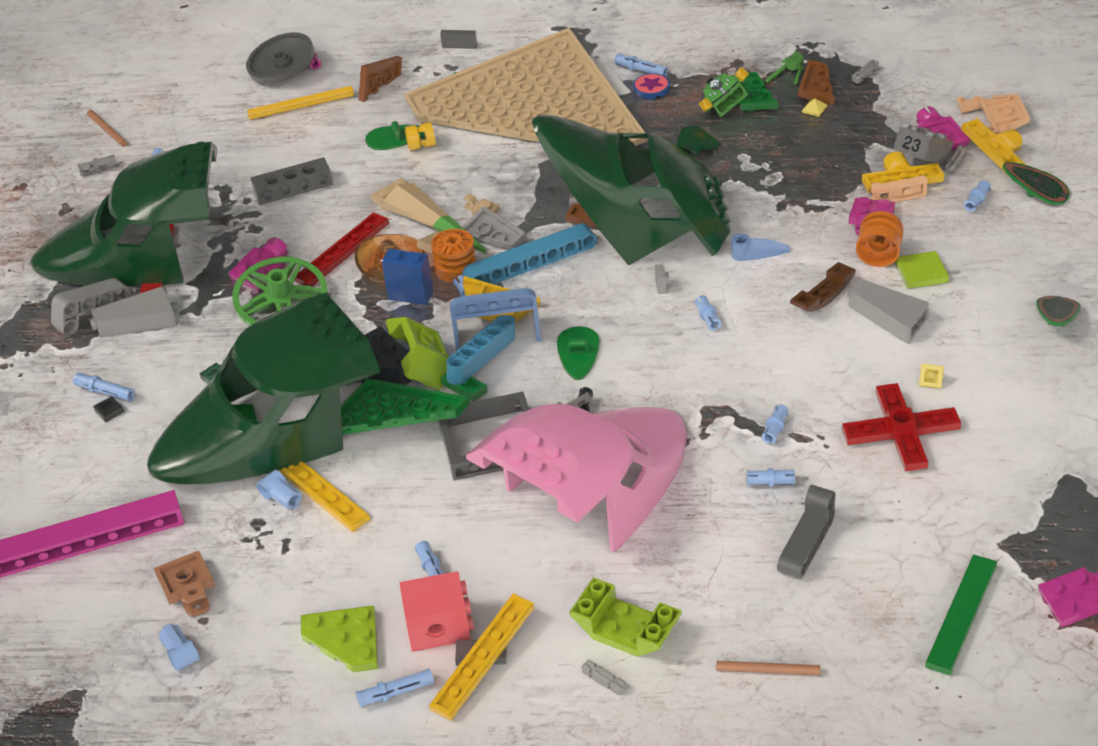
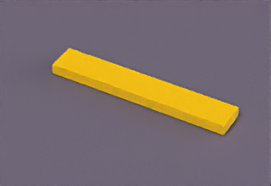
[278,461,370,532]
[429,593,535,721]

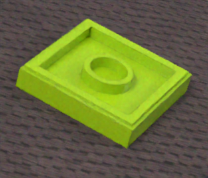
[895,251,949,289]

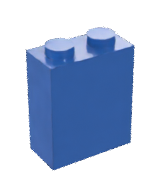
[382,249,434,305]

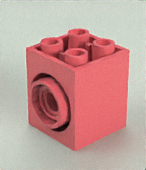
[399,571,474,652]

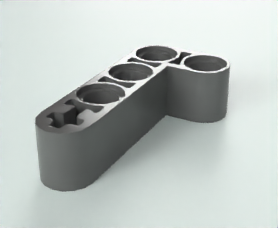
[777,485,836,579]

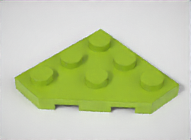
[301,605,378,672]

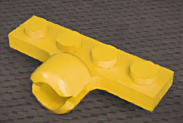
[961,118,1026,173]
[861,151,945,193]

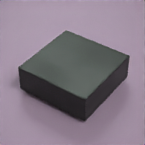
[93,396,124,422]

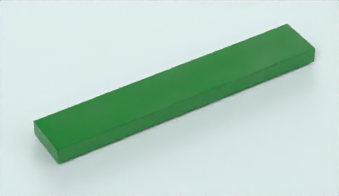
[925,554,997,675]

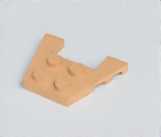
[956,94,1030,134]

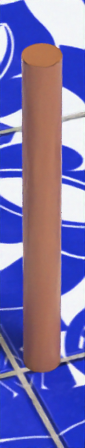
[87,110,127,147]
[716,661,820,676]

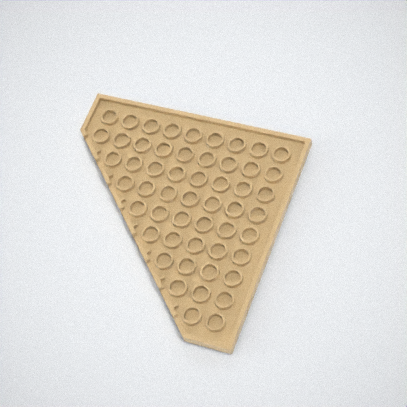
[404,28,648,146]

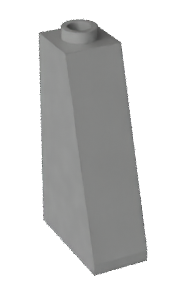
[847,278,929,344]
[89,287,177,337]

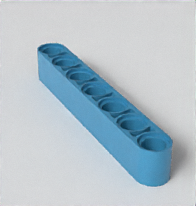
[462,223,597,284]

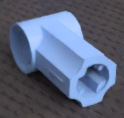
[256,470,302,510]
[158,624,200,671]

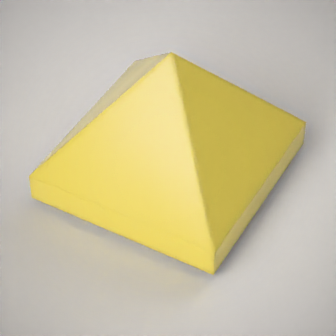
[802,98,827,117]
[919,363,944,388]

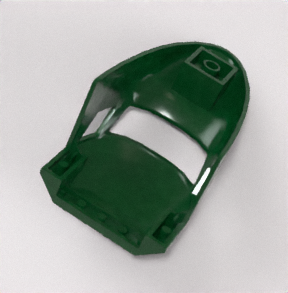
[532,114,731,265]
[30,141,217,286]
[147,292,380,484]

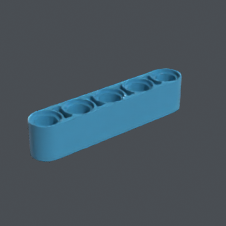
[446,315,515,385]

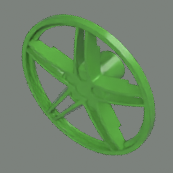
[232,257,328,326]

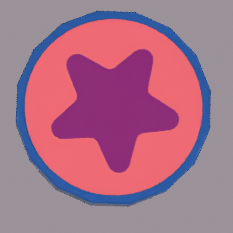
[633,73,670,100]

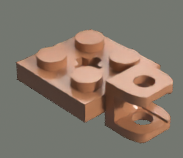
[154,550,215,617]

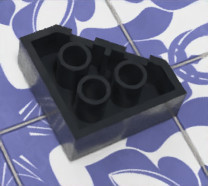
[348,327,414,386]

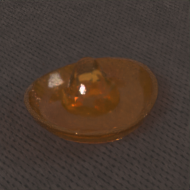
[355,234,425,284]

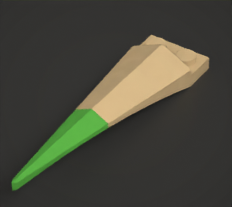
[371,178,486,254]

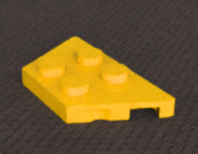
[462,276,541,323]

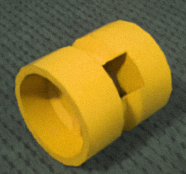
[405,122,436,151]

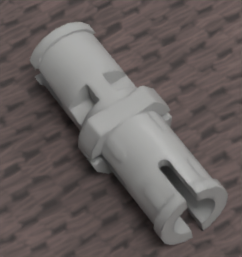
[77,154,118,176]

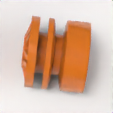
[856,211,904,267]
[431,229,476,283]

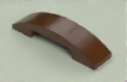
[790,262,856,312]

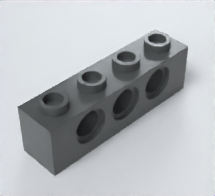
[250,157,333,205]

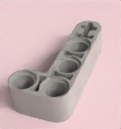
[51,278,131,336]

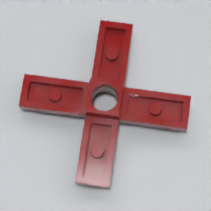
[842,383,961,471]

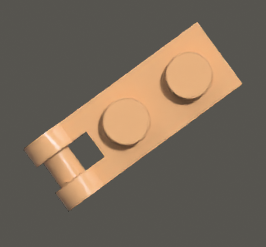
[871,175,927,202]

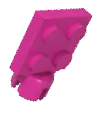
[916,106,970,150]
[848,197,896,236]
[228,237,289,292]
[1038,567,1098,628]

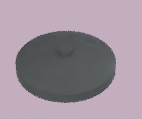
[246,32,315,84]

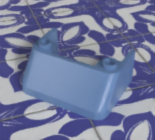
[450,288,541,351]

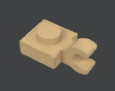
[464,194,499,216]

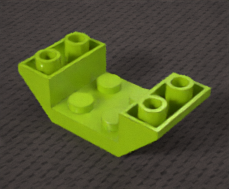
[386,317,449,390]
[569,577,682,657]

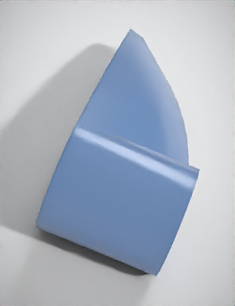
[731,234,790,261]

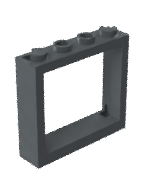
[438,391,529,481]

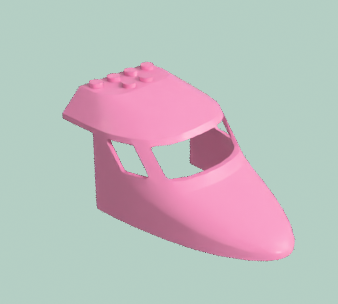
[466,404,687,552]

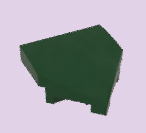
[676,125,719,156]

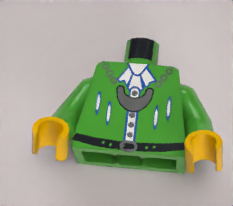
[698,67,749,117]

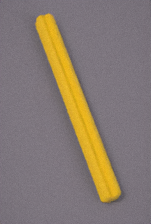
[247,86,354,120]

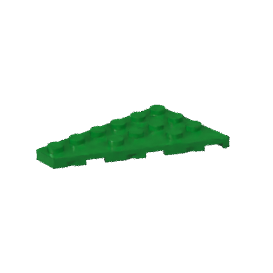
[340,378,470,435]

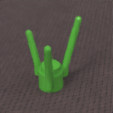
[765,51,805,84]

